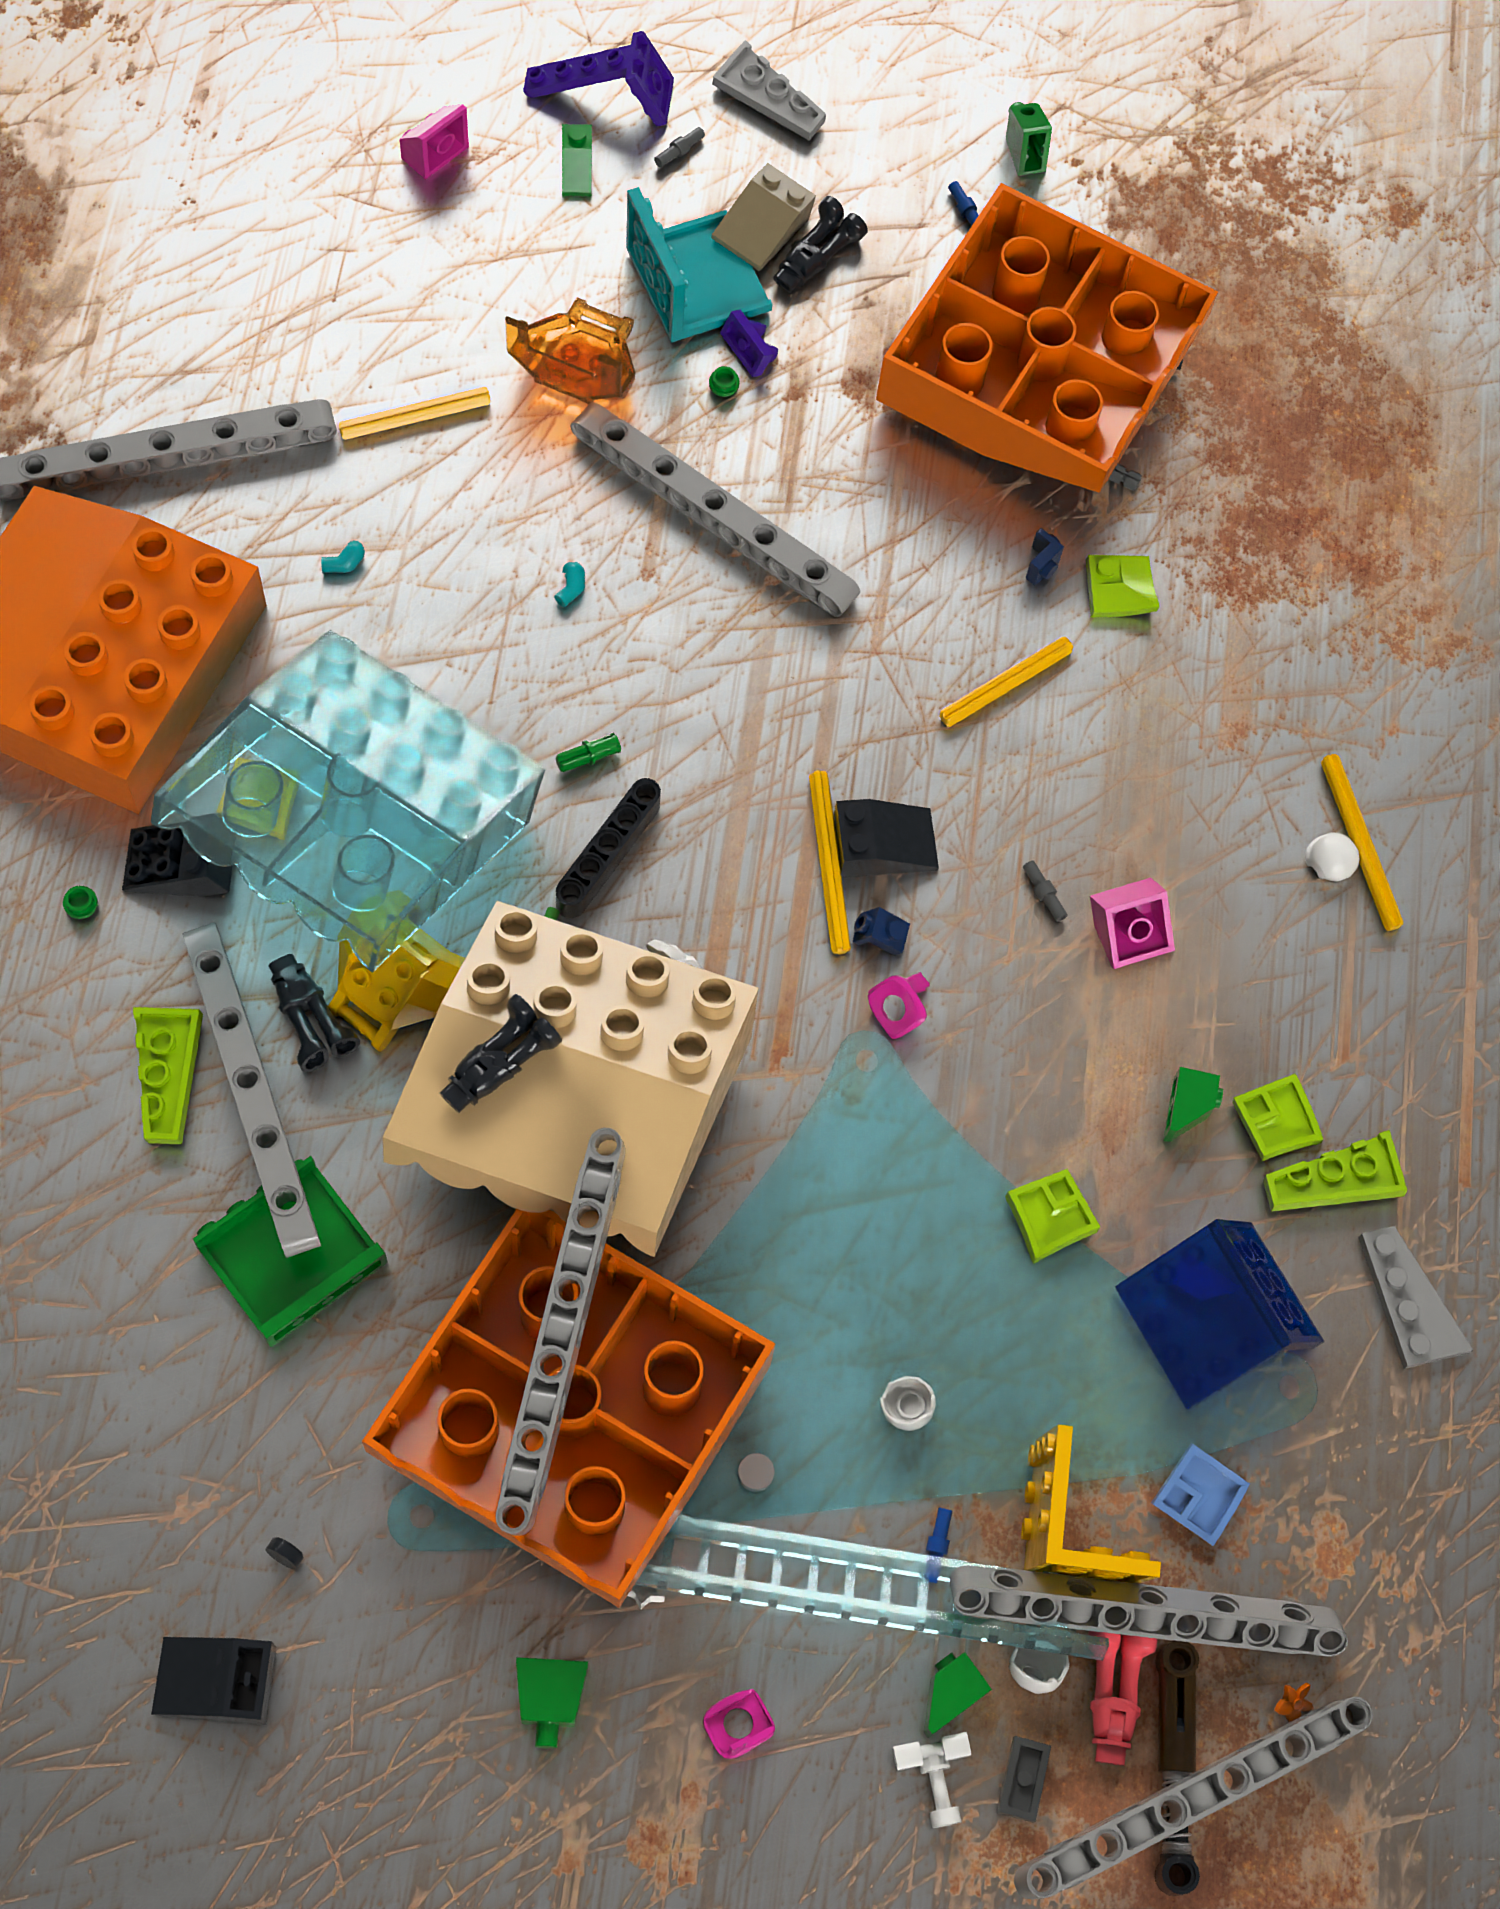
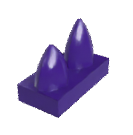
[720,309,778,377]

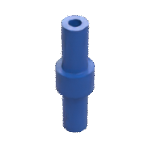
[948,181,979,226]
[923,1508,953,1584]

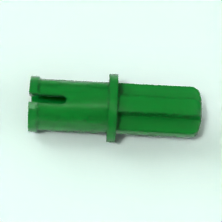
[555,732,621,772]

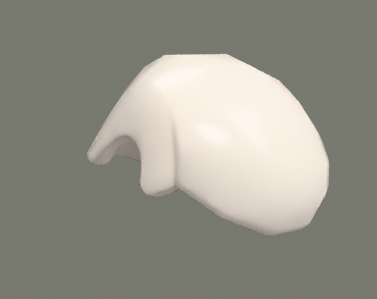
[1306,832,1360,882]
[880,1376,936,1431]
[1009,1634,1070,1694]

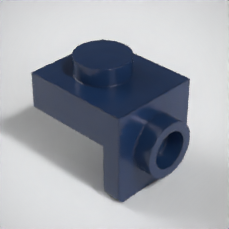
[1026,528,1064,586]
[853,907,910,956]

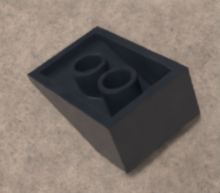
[834,799,939,877]

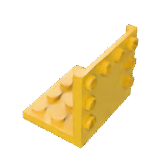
[1021,1424,1161,1583]

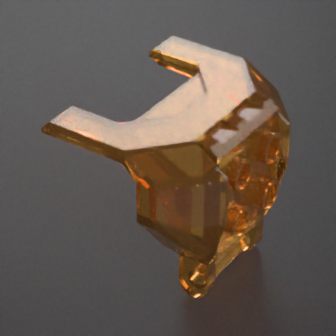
[505,297,635,404]

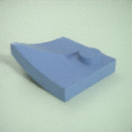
[1151,1443,1250,1546]

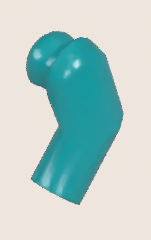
[321,540,365,573]
[554,562,585,608]

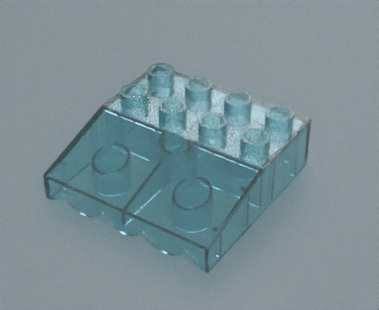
[151,630,545,973]

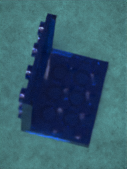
[1115,1219,1325,1410]

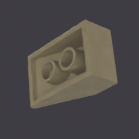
[711,163,816,271]

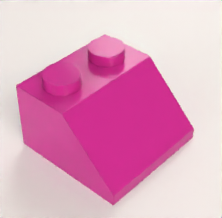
[399,104,469,180]
[1090,878,1175,969]

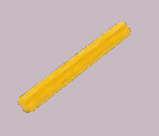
[339,387,490,440]
[939,637,1073,727]

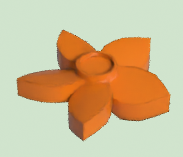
[1274,1683,1314,1722]

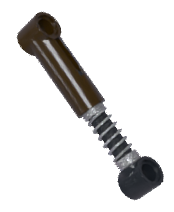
[1154,1641,1200,1896]

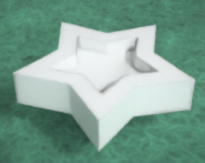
[627,1574,665,1610]

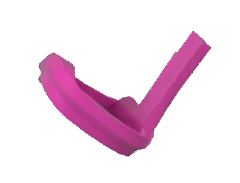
[868,972,930,1039]
[703,1689,775,1759]

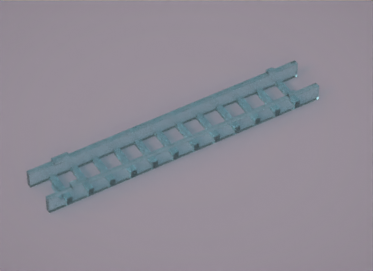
[635,1513,1109,1661]

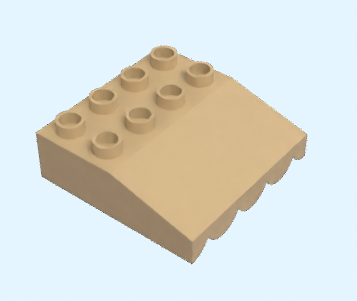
[383,901,759,1257]

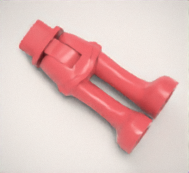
[1088,1631,1158,1766]

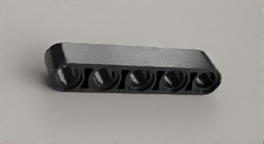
[556,778,661,918]

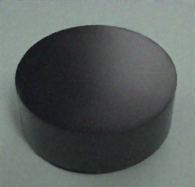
[265,1537,304,1570]

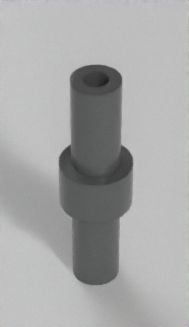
[654,126,705,168]
[1023,860,1068,922]

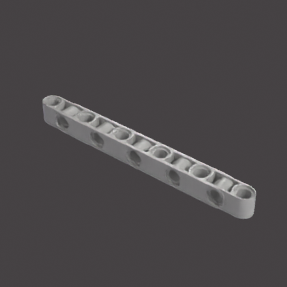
[0,399,337,500]
[570,402,860,617]
[182,922,321,1258]
[496,1128,626,1536]
[950,1565,1348,1657]
[1014,1696,1373,1900]

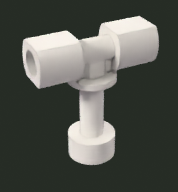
[892,1732,971,1828]

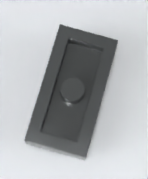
[997,1736,1051,1823]

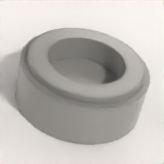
[738,1453,775,1492]

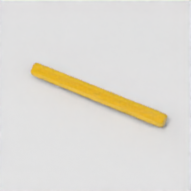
[1321,754,1403,931]
[809,770,851,955]

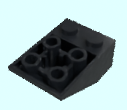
[122,815,237,897]
[151,1637,277,1725]

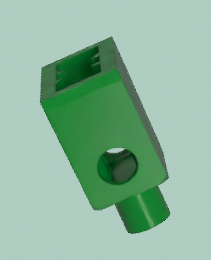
[1006,102,1052,176]
[516,1657,588,1749]

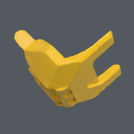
[328,891,465,1052]

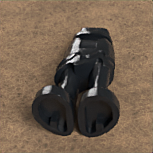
[439,994,562,1113]

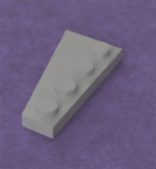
[712,40,826,140]
[1358,1226,1473,1369]

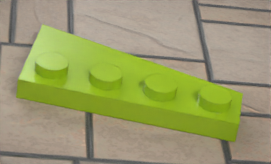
[133,1007,203,1144]
[1263,1130,1407,1212]

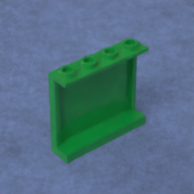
[193,1156,388,1347]

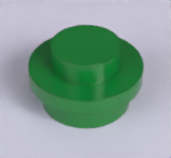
[709,366,740,397]
[63,886,98,919]

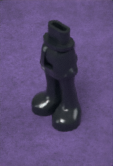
[773,196,868,292]
[268,954,360,1072]

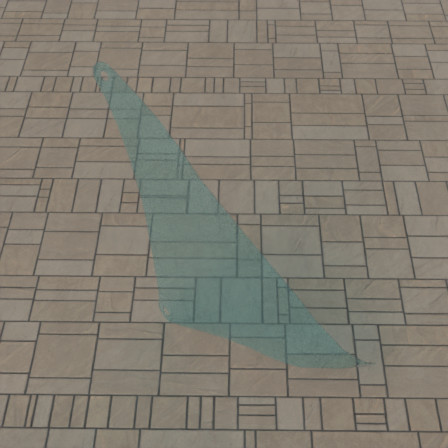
[387,1030,1318,1551]

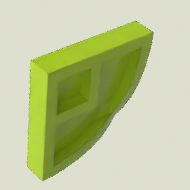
[1085,555,1160,618]
[1232,1073,1323,1161]
[1005,1169,1100,1264]

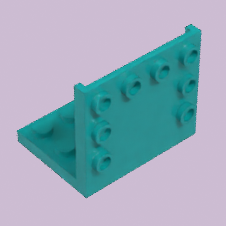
[626,187,773,343]

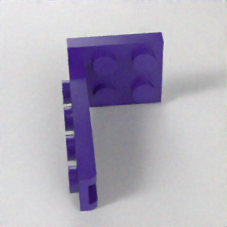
[523,30,674,127]

